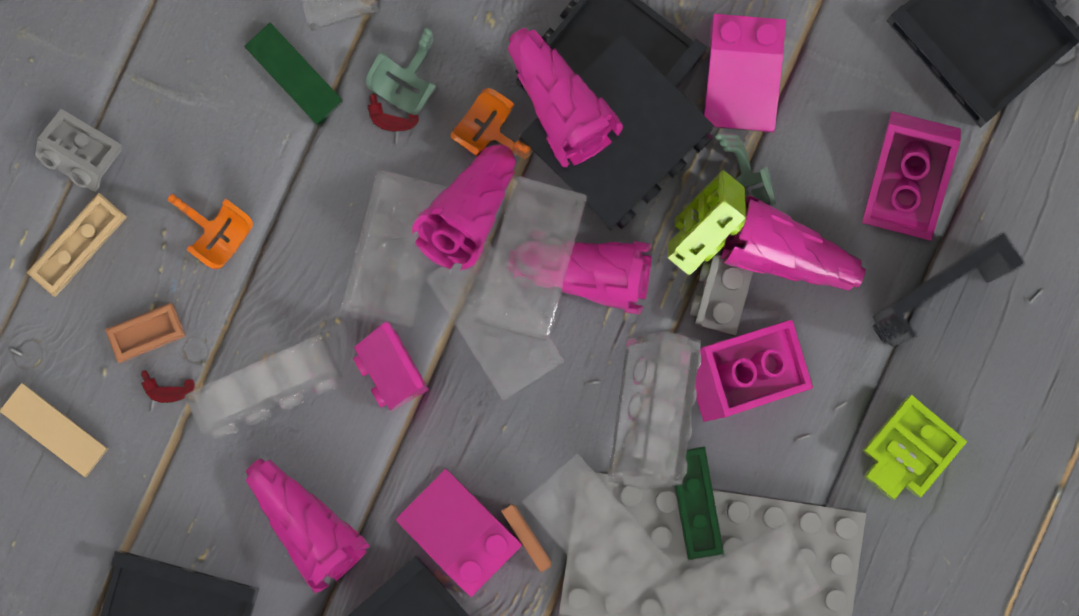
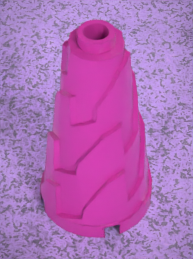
[507,28,623,167]
[412,145,516,270]
[721,195,866,291]
[508,241,652,315]
[246,458,370,593]

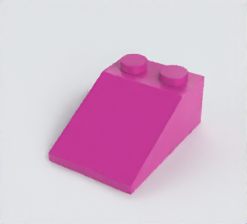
[704,14,786,133]
[862,111,961,241]
[683,320,813,422]
[353,321,429,411]
[395,468,523,597]

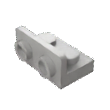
[35,109,122,192]
[689,254,753,336]

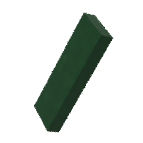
[244,23,343,126]
[669,446,724,560]

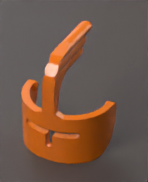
[450,88,531,160]
[168,194,253,269]

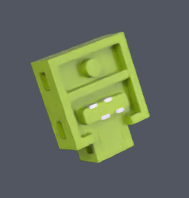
[668,170,746,276]
[862,395,968,500]

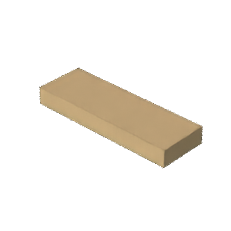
[27,193,127,297]
[0,383,109,477]

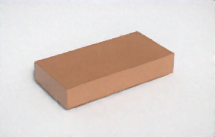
[105,303,187,363]
[501,504,552,572]

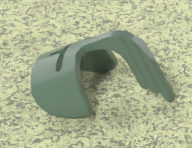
[366,28,436,115]
[706,133,776,206]

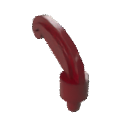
[367,94,419,132]
[141,370,195,403]

